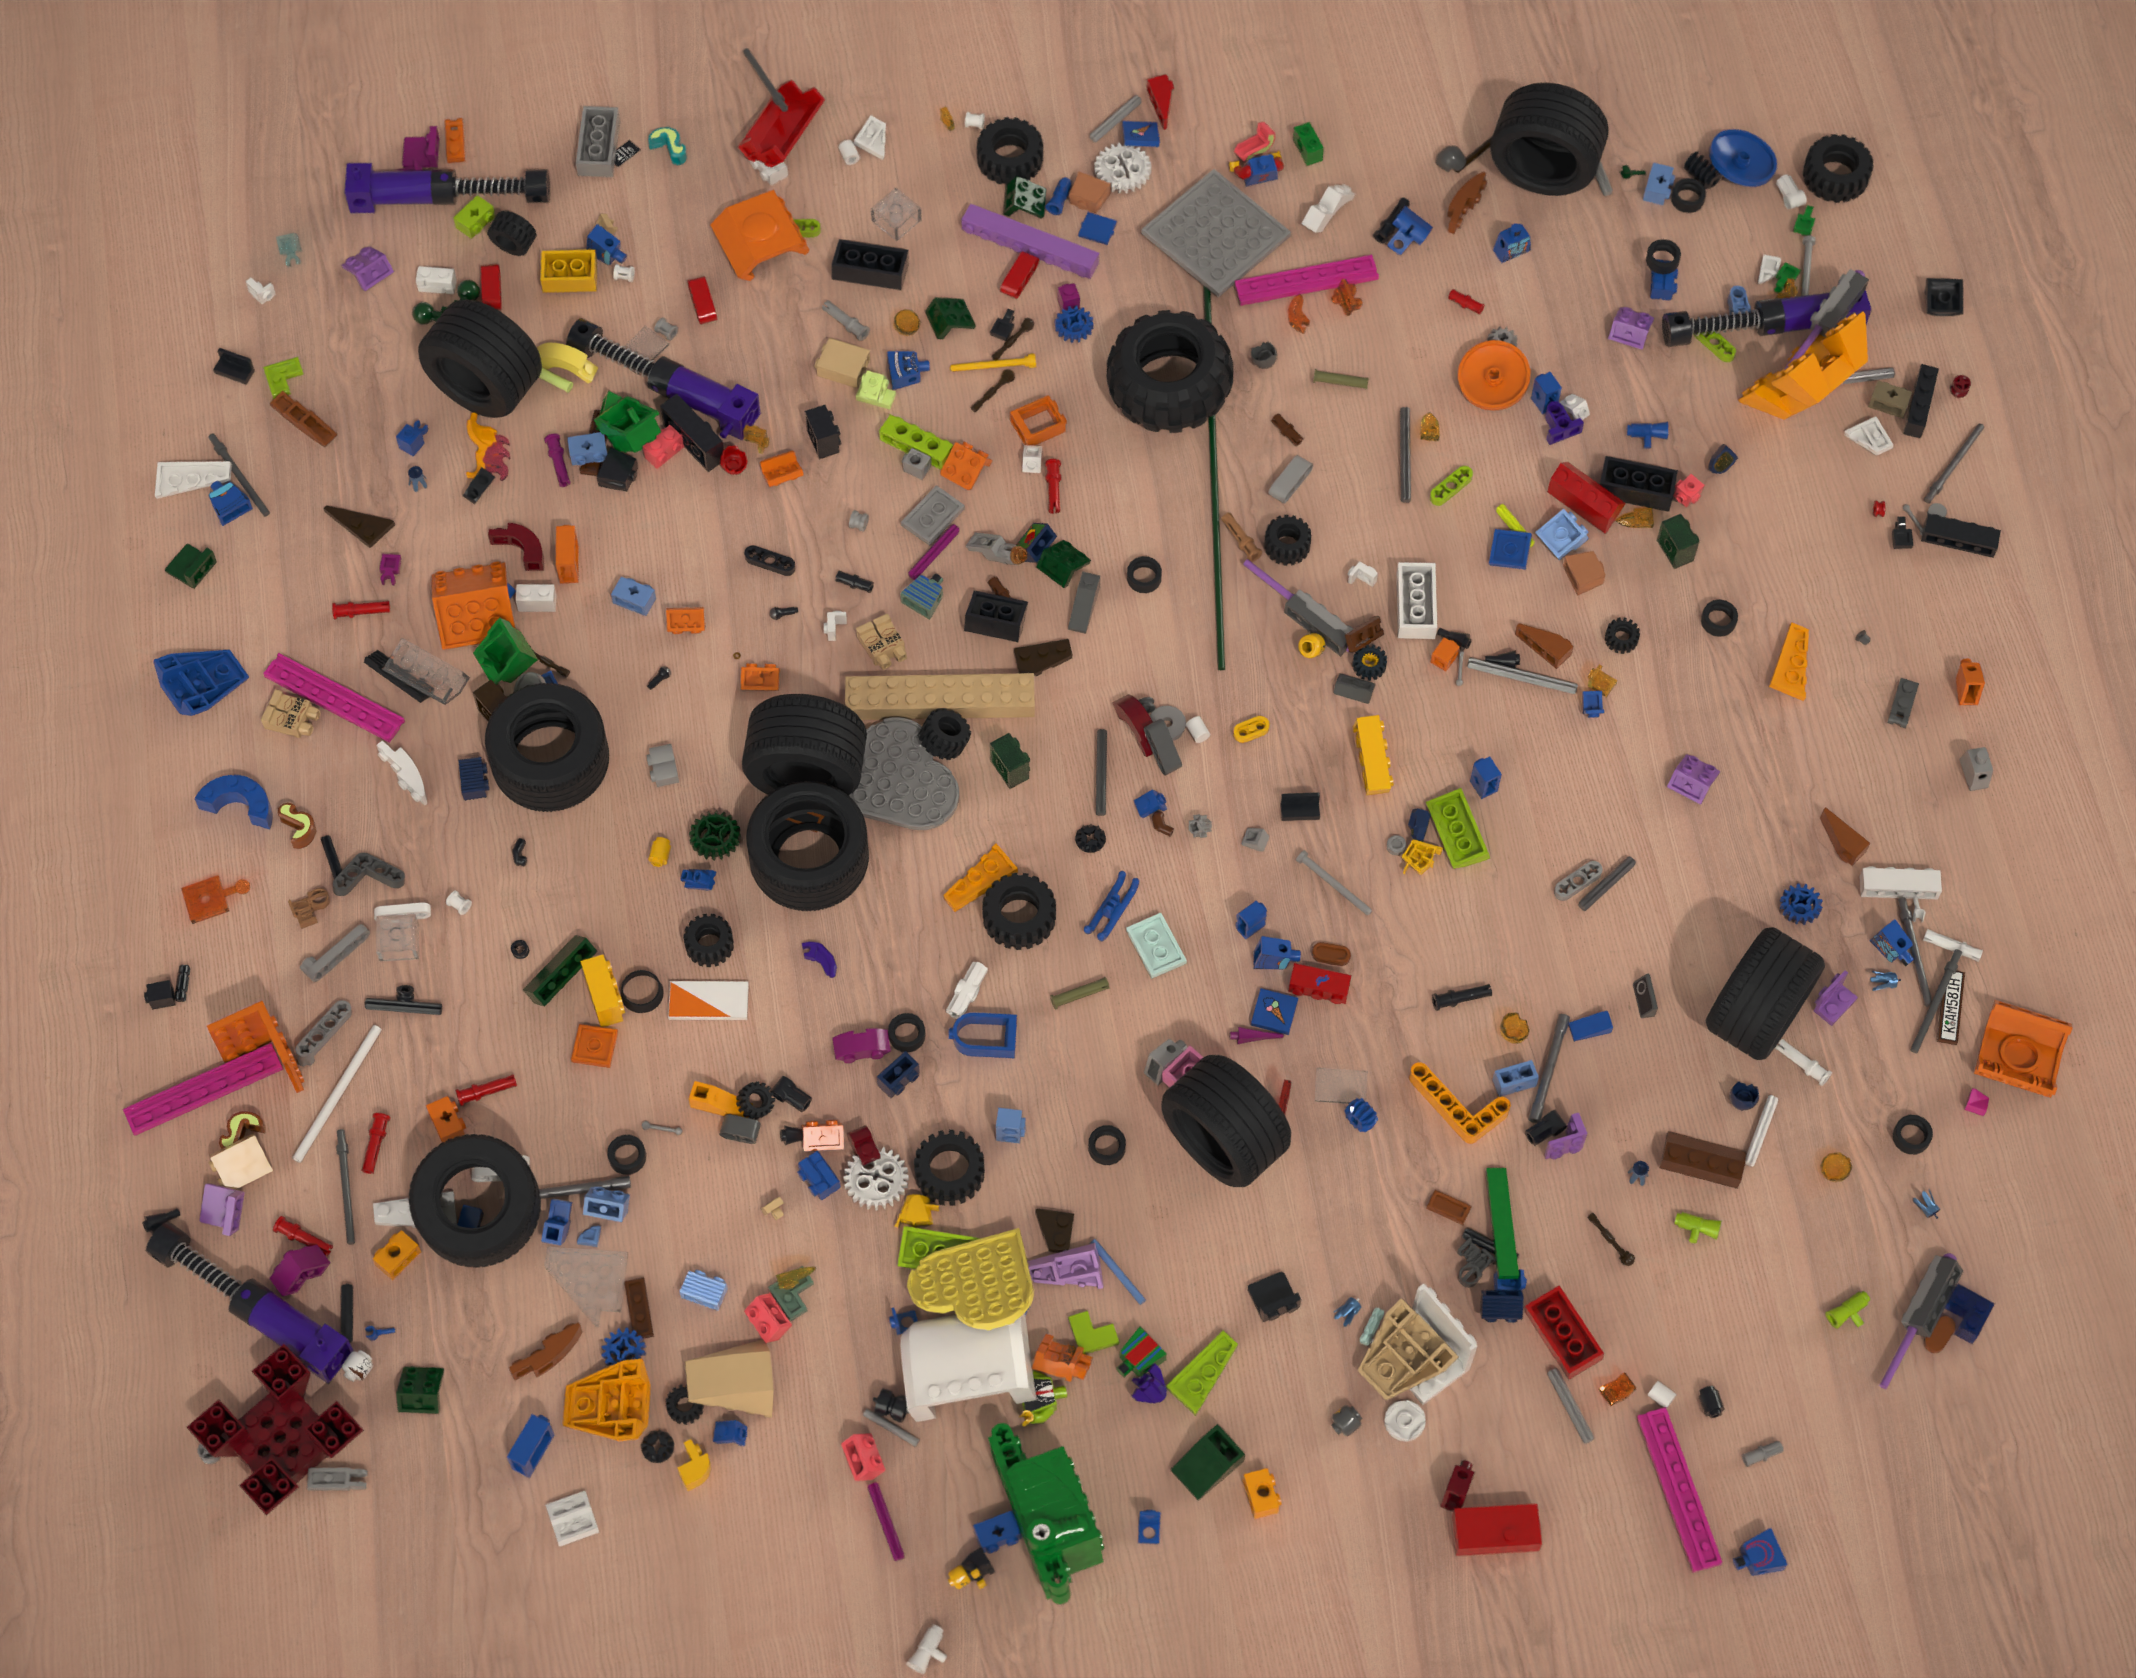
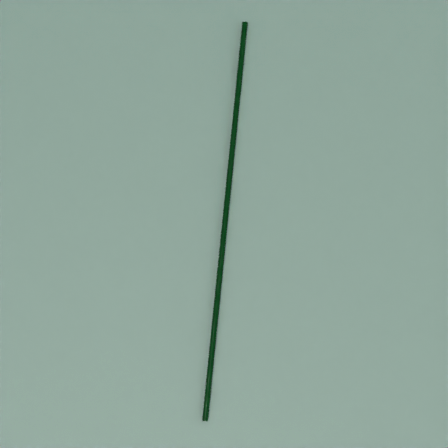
[1203,285,1225,670]

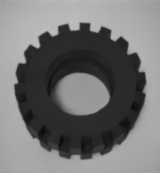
[487,211,537,256]
[1264,515,1312,566]
[919,708,971,760]
[684,914,734,967]

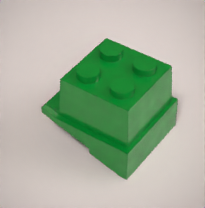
[594,396,661,453]
[473,618,538,684]

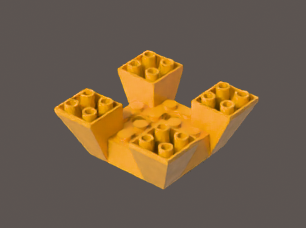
[1738,312,1868,420]

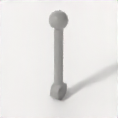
[1903,504,1923,535]
[1456,651,1464,686]
[642,1121,682,1135]

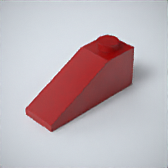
[1146,74,1174,130]

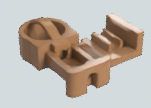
[288,888,330,929]

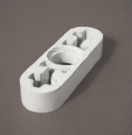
[374,903,431,922]

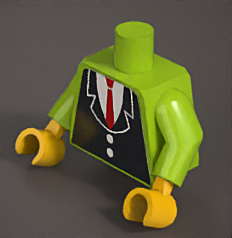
[1019,1370,1067,1426]

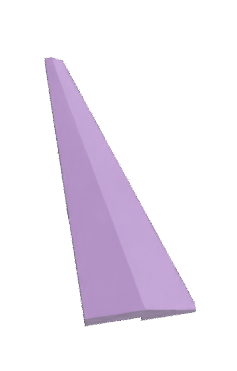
[1028,1243,1104,1289]

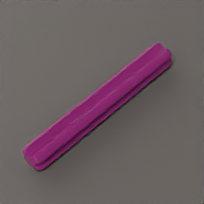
[908,524,960,580]
[868,1482,905,1561]

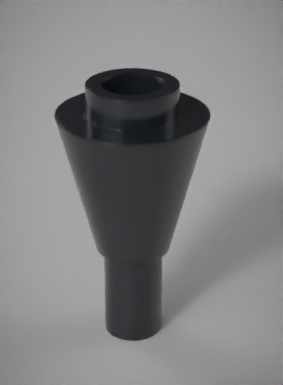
[1437,628,1472,651]
[1485,650,1520,668]
[780,1126,803,1145]
[142,1208,181,1235]

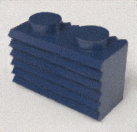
[458,757,490,801]
[1480,1290,1524,1323]

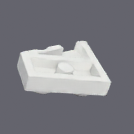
[854,116,886,160]
[1844,416,1893,456]

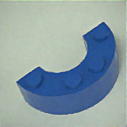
[194,775,273,830]

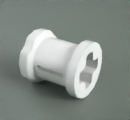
[965,112,985,129]
[613,264,635,282]
[446,890,472,915]

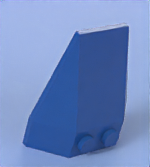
[153,650,249,716]

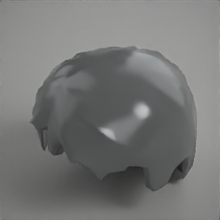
[1436,146,1466,172]
[1251,341,1278,369]

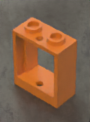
[1010,395,1067,446]
[556,525,579,584]

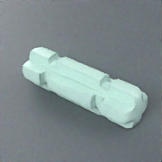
[1359,1307,1384,1346]

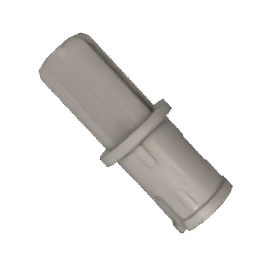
[1742,1441,1784,1467]

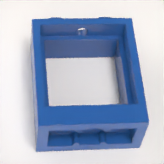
[507,1414,555,1478]

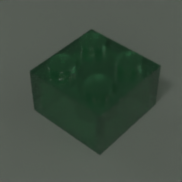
[1656,514,1699,569]
[990,733,1030,789]

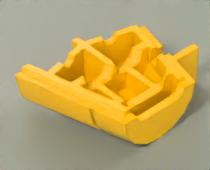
[1401,839,1443,875]
[894,1194,939,1228]

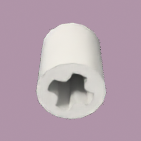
[838,140,860,165]
[1186,716,1210,743]
[1648,1381,1677,1409]

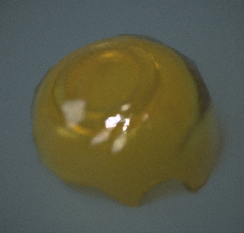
[893,309,921,336]
[1500,1012,1530,1044]
[1820,1152,1852,1183]

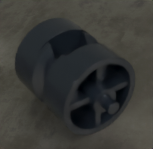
[872,1388,910,1423]

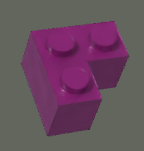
[269,1245,330,1297]

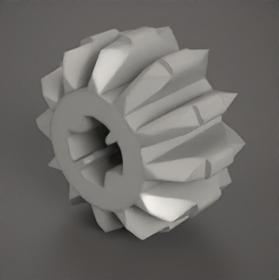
[1487,326,1518,347]

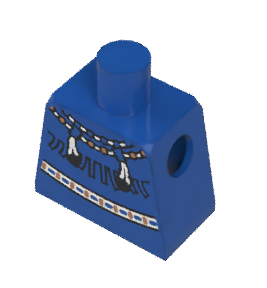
[887,351,930,390]

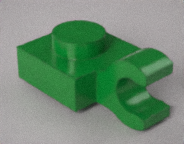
[1793,205,1816,236]
[1774,262,1801,294]

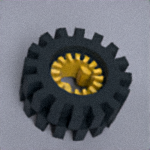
[1353,644,1387,681]

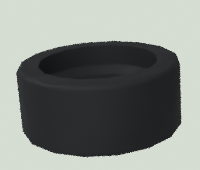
[1671,178,1706,213]
[1646,239,1681,275]
[1127,556,1162,593]
[1701,599,1738,637]
[888,1013,926,1053]
[1893,1115,1933,1155]
[1088,1125,1126,1165]
[607,1135,646,1175]

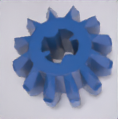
[1344,1098,1378,1132]

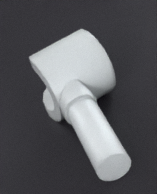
[1912,897,1926,922]

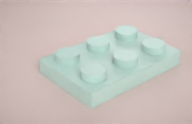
[1126,913,1187,979]

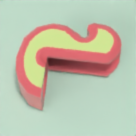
[1234,122,1275,163]

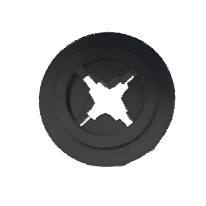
[1075,824,1106,853]
[641,1430,674,1463]

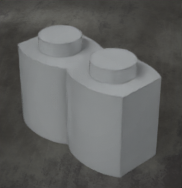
[646,744,679,787]

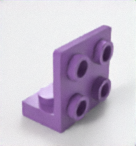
[341,247,394,291]
[1608,307,1654,350]
[1667,754,1720,805]
[1814,970,1858,1026]
[1544,1112,1587,1159]
[200,1183,245,1236]

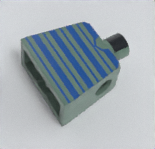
[900,574,943,620]

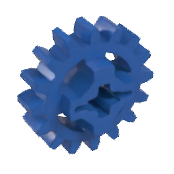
[1055,306,1094,343]
[1780,883,1823,925]
[601,1328,647,1366]

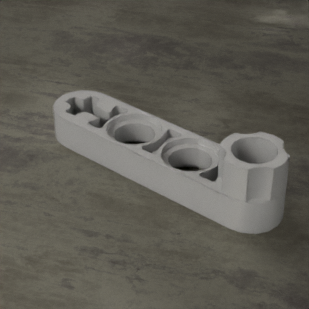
[300,924,370,982]
[295,1001,352,1067]

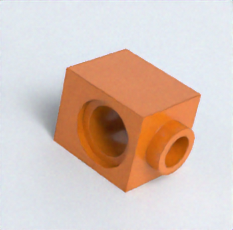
[1430,637,1460,671]

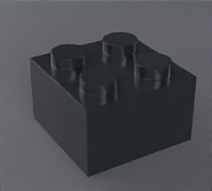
[805,405,841,459]

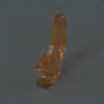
[1288,294,1310,334]

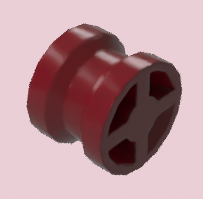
[1950,375,1971,398]

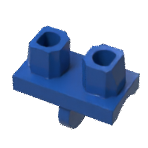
[680,869,716,891]

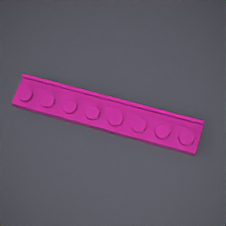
[1234,255,1379,306]
[263,653,405,743]
[123,1043,283,1136]
[1637,1407,1723,1573]

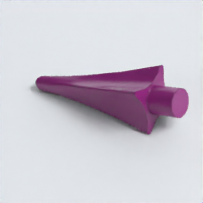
[1230,1027,1284,1044]

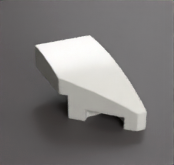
[1758,255,1781,284]

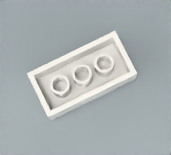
[1396,562,1437,639]

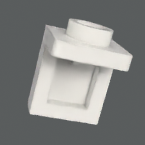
[1559,394,1590,420]
[1348,561,1378,587]
[824,611,847,641]

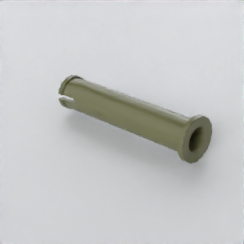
[1313,368,1369,389]
[1050,977,1110,1010]

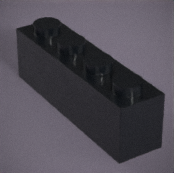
[1903,364,1939,439]
[1921,514,2001,558]

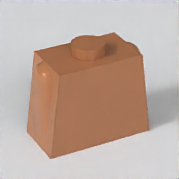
[1068,172,1111,214]
[1563,551,1605,596]

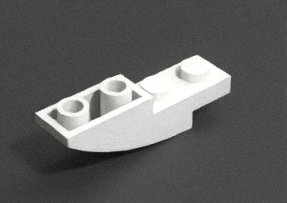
[377,741,428,805]

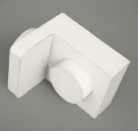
[246,277,276,305]
[1022,445,1043,473]

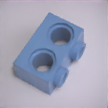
[996,1108,1026,1144]

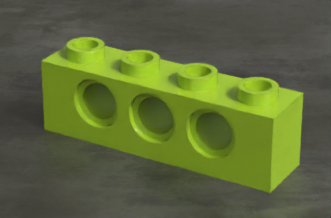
[879,414,953,470]

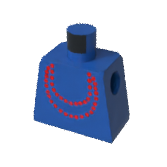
[1733,1528,1788,1576]

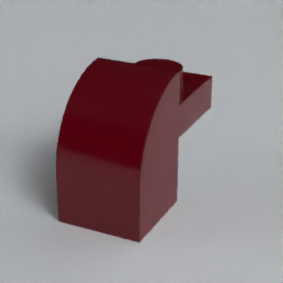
[847,1125,881,1166]

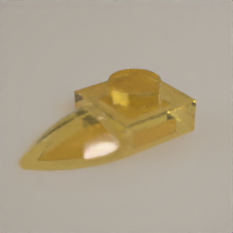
[1420,413,1440,441]
[1616,508,1654,528]
[776,1267,816,1289]

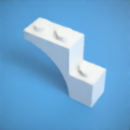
[1301,184,1355,233]

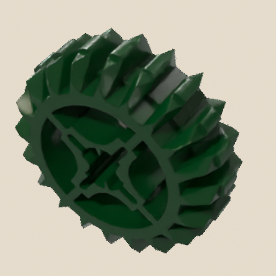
[689,810,741,861]

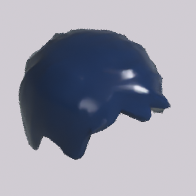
[1729,1081,1759,1111]

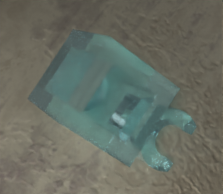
[276,233,302,267]

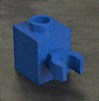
[396,420,428,457]

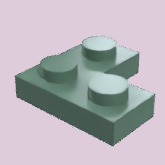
[768,1266,814,1322]

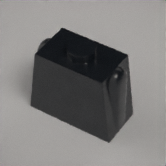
[597,448,638,492]

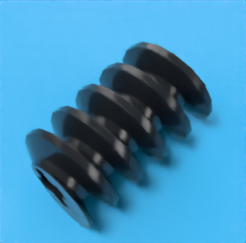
[1684,151,1723,189]

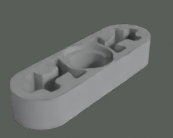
[1554,861,1603,901]

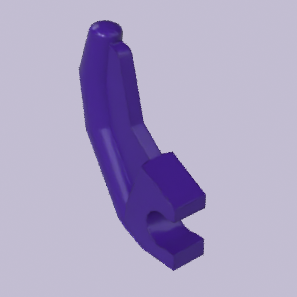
[802,942,837,978]

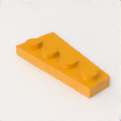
[1769,622,1809,701]
[943,843,1018,912]

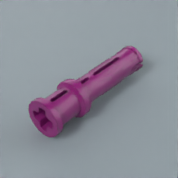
[544,433,571,487]

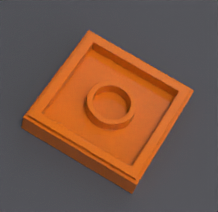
[571,1024,618,1068]

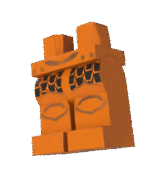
[1032,1334,1093,1382]

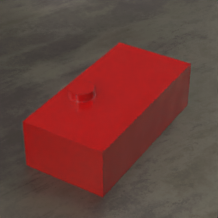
[1525,1285,1604,1380]
[1452,1504,1542,1556]

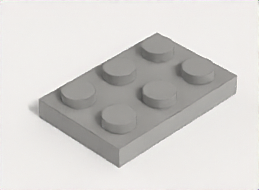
[901,485,965,546]

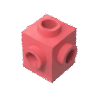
[1673,474,1705,507]

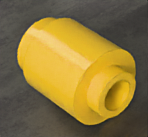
[648,837,671,867]

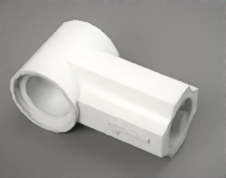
[1776,174,1807,210]

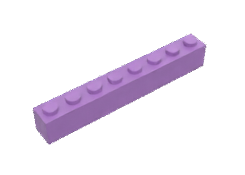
[962,204,1099,279]

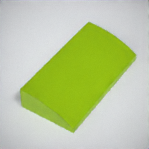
[1426,788,1490,869]
[897,1226,982,1269]

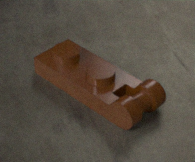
[1345,616,1384,652]

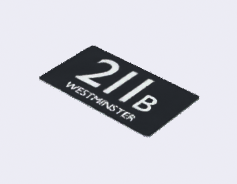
[615,140,641,167]

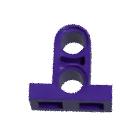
[1545,401,1584,445]

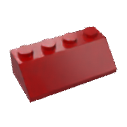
[1547,462,1626,534]

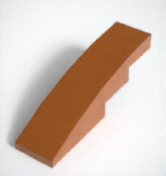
[270,391,338,447]

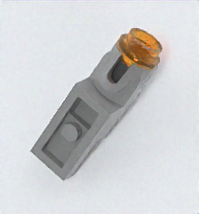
[966,532,1027,565]

